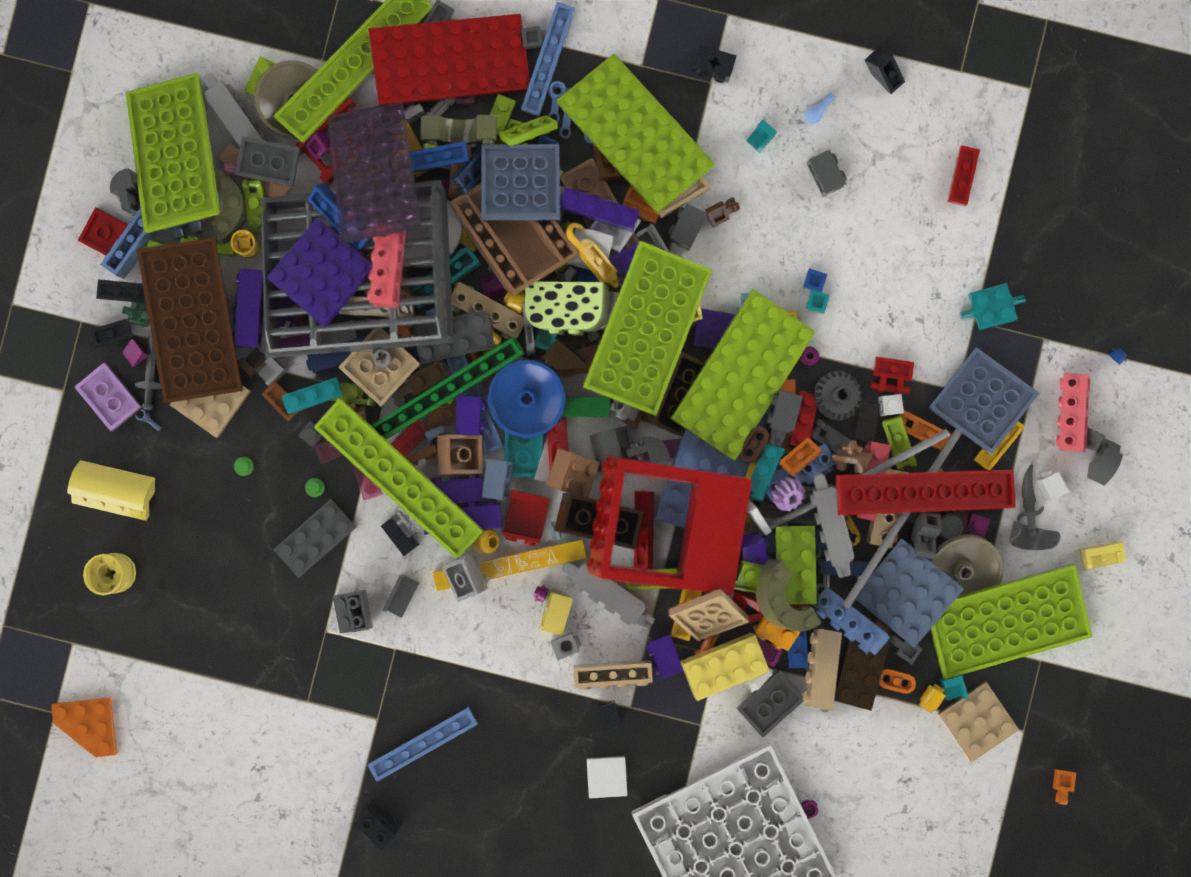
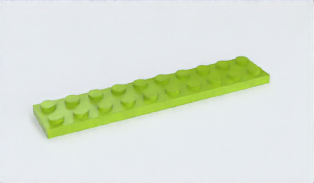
[274,0,433,144]
[314,398,484,559]

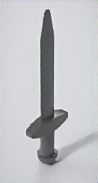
[135,329,161,411]

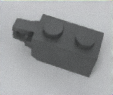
[766,390,803,446]

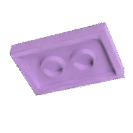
[75,363,142,431]

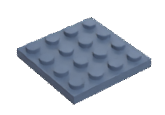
[481,144,560,220]
[929,347,1039,454]
[856,538,964,648]

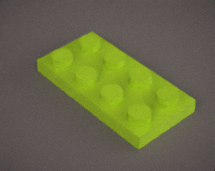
[775,526,817,604]

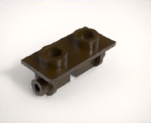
[754,498,795,518]

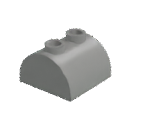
[442,553,488,602]

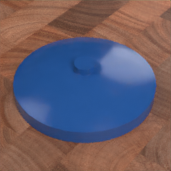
[488,360,566,438]

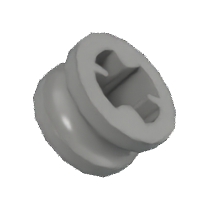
[373,349,392,367]

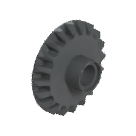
[814,371,863,421]

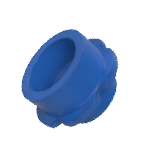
[1108,347,1127,365]

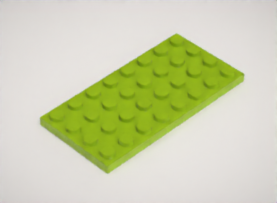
[556,54,715,214]
[125,73,221,233]
[583,241,712,416]
[670,289,815,461]
[930,563,1092,679]

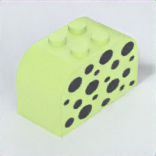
[525,282,609,336]

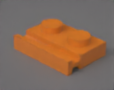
[622,185,659,225]

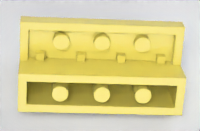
[68,460,155,521]

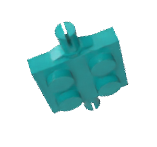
[960,283,1026,331]

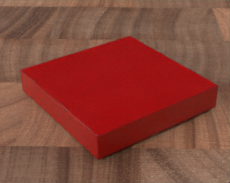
[77,207,128,255]

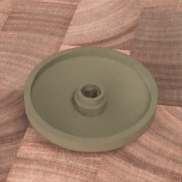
[254,60,318,139]
[929,534,1004,596]

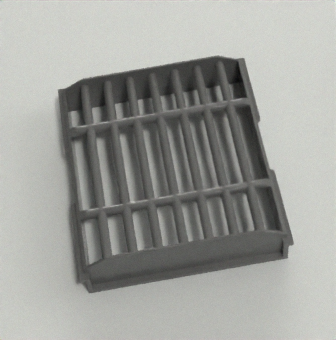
[261,180,454,358]

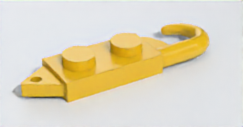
[566,223,619,288]

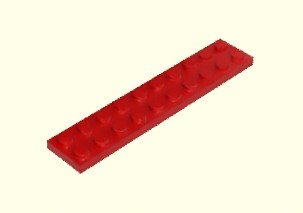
[836,470,1016,515]

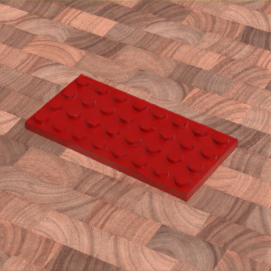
[368,14,530,106]

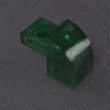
[122,302,150,327]

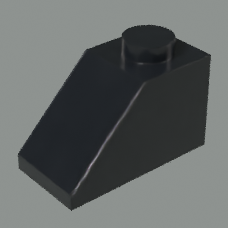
[865,47,905,94]

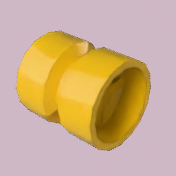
[231,230,262,258]

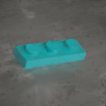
[282,377,344,414]
[749,443,786,502]

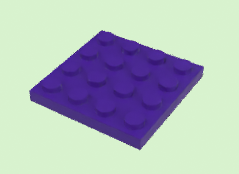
[267,218,373,328]

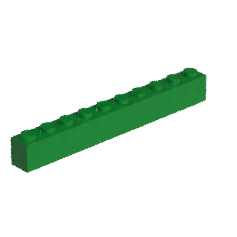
[371,337,525,440]

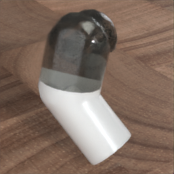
[549,266,577,282]

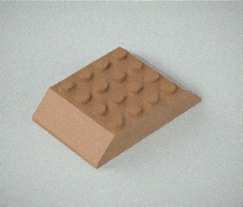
[450,183,579,296]

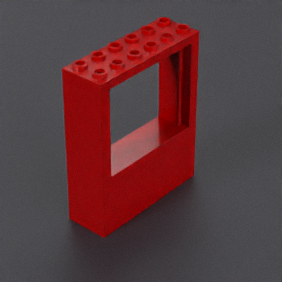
[586,456,752,596]

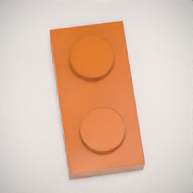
[779,437,821,477]

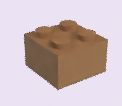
[437,435,483,475]
[546,449,600,498]

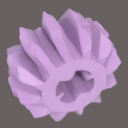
[772,477,806,512]

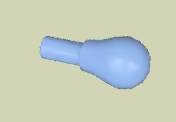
[805,93,835,124]

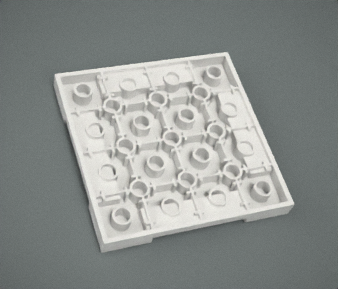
[632,742,836,877]

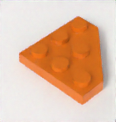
[51,697,117,758]

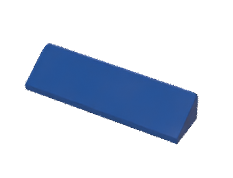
[307,184,374,253]

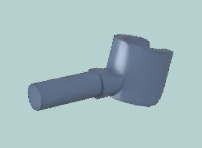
[135,409,161,431]

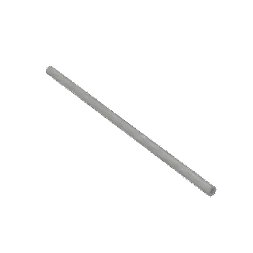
[756,429,950,536]
[842,429,962,609]

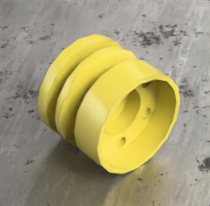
[83,553,136,595]

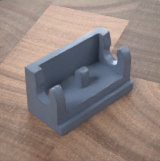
[482,459,513,500]

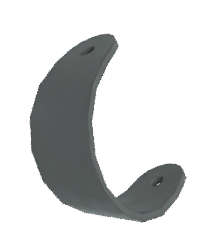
[1009,521,1061,550]

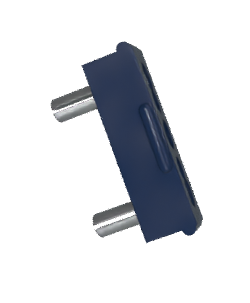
[817,559,869,590]

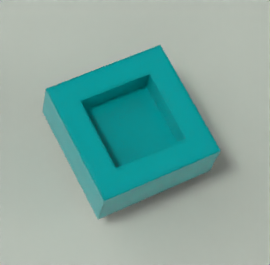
[805,289,830,314]

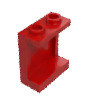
[502,490,550,546]

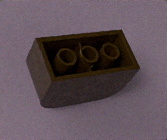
[554,493,644,550]

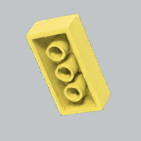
[680,633,770,701]

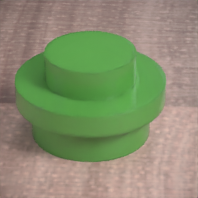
[234,457,254,476]
[305,478,325,497]

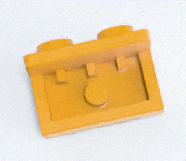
[753,616,801,651]

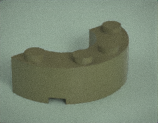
[421,115,497,150]
[211,168,247,244]
[756,559,821,631]

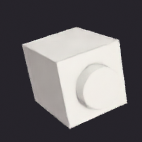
[878,394,904,416]
[1036,470,1069,501]

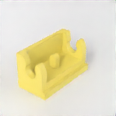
[1079,541,1126,570]
[539,591,573,636]

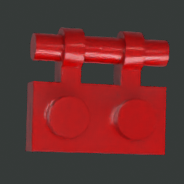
[870,356,914,395]

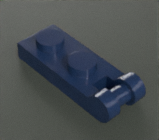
[451,145,482,195]

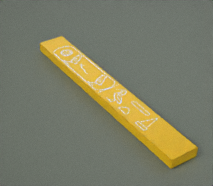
[433,539,587,591]

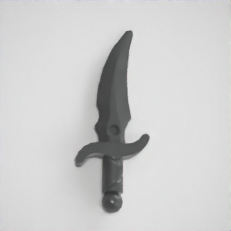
[1017,464,1044,537]

